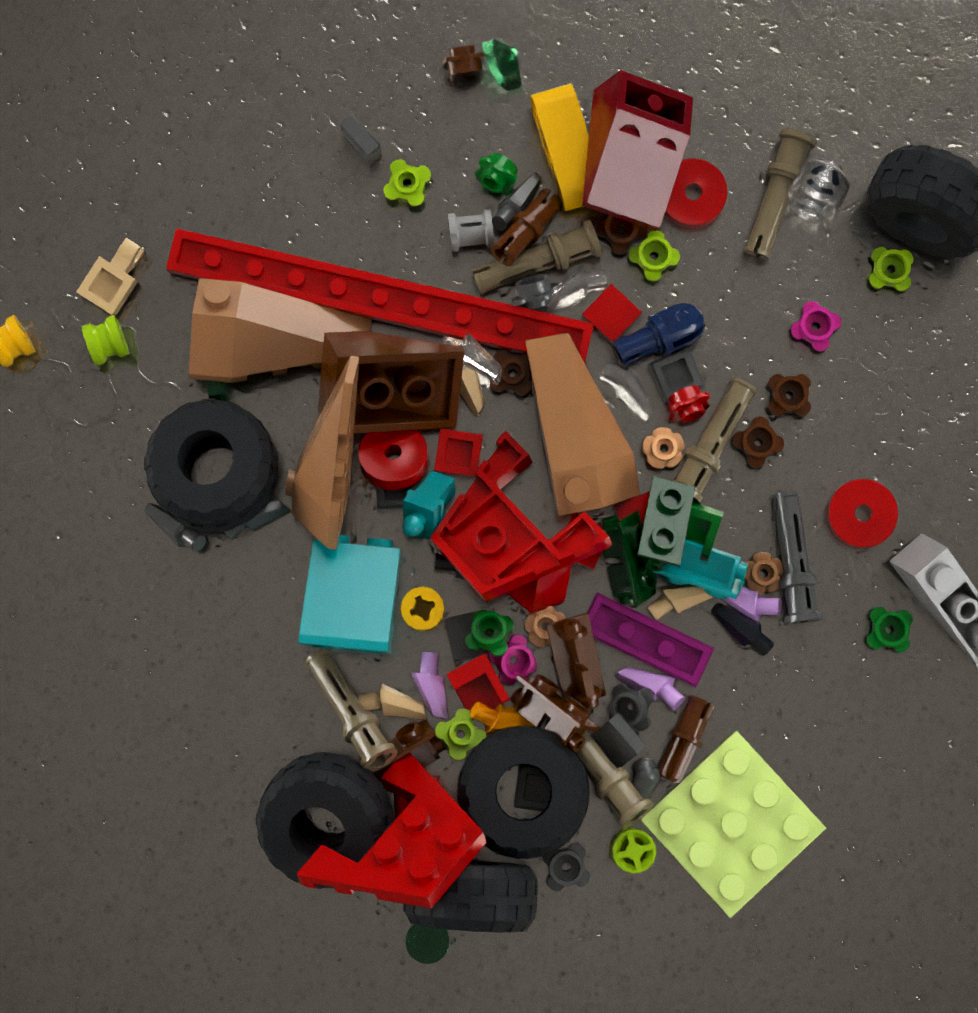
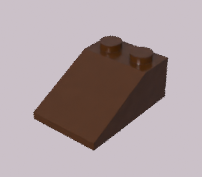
[318,331,465,433]

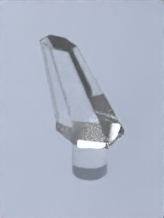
[546,266,608,312]
[441,333,502,383]
[601,361,654,421]

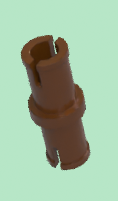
[490,188,563,266]

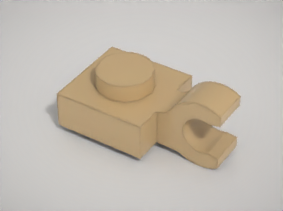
[76,238,145,315]

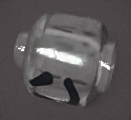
[788,158,850,224]

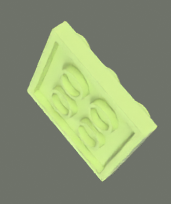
[640,731,826,918]

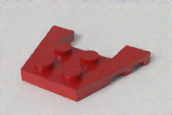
[430,431,613,602]
[296,752,487,909]

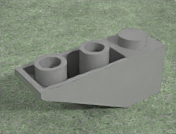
[890,533,978,667]

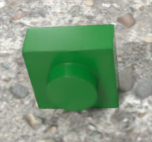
[686,502,724,556]

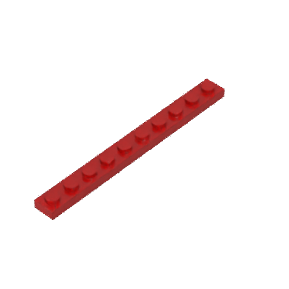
[166,228,594,363]

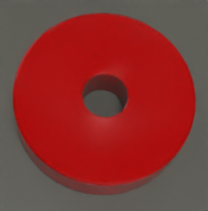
[664,158,727,229]
[358,430,428,490]
[826,479,898,549]

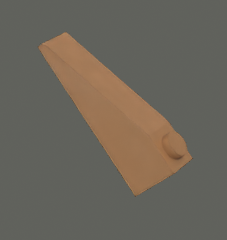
[189,278,372,383]
[525,333,640,516]
[285,356,359,550]

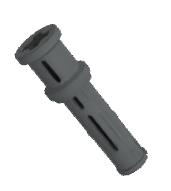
[772,491,823,625]

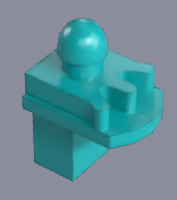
[402,470,455,539]

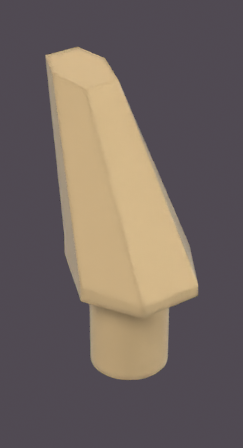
[460,356,484,415]
[646,584,713,620]
[359,684,427,720]

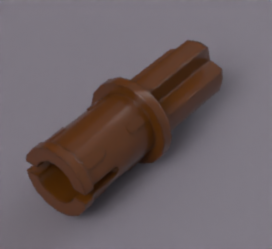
[659,695,715,783]

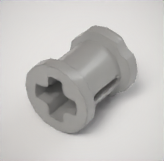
[448,209,494,252]

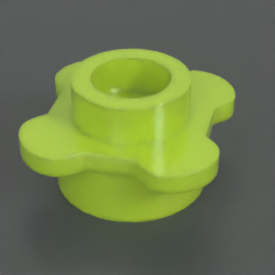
[383,159,431,207]
[629,231,680,282]
[869,247,914,292]
[434,708,486,761]

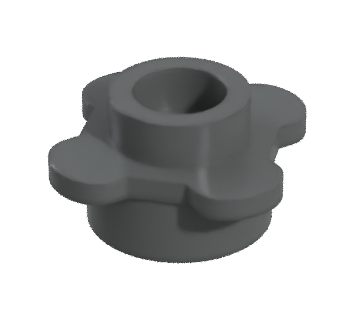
[512,274,560,309]
[609,683,654,731]
[543,843,590,891]

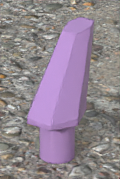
[722,586,782,622]
[412,652,448,720]
[615,667,685,710]

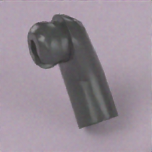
[607,758,661,814]

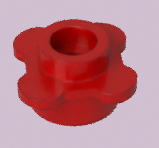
[668,385,710,423]

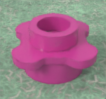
[791,301,841,351]
[488,634,538,686]

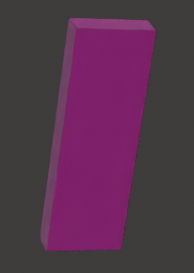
[587,592,715,688]

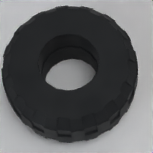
[866,144,978,259]
[144,398,278,533]
[457,726,590,859]
[256,752,393,889]
[403,860,538,933]

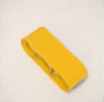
[530,83,589,212]

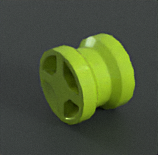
[82,314,130,366]
[609,827,656,873]

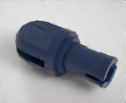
[612,303,705,366]

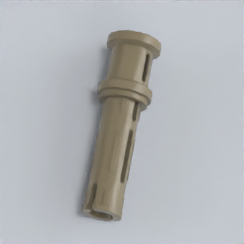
[743,128,817,260]
[471,219,603,295]
[671,377,757,504]
[305,648,398,772]
[545,717,654,829]

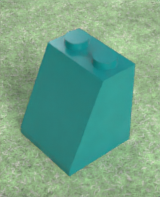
[298,535,402,655]

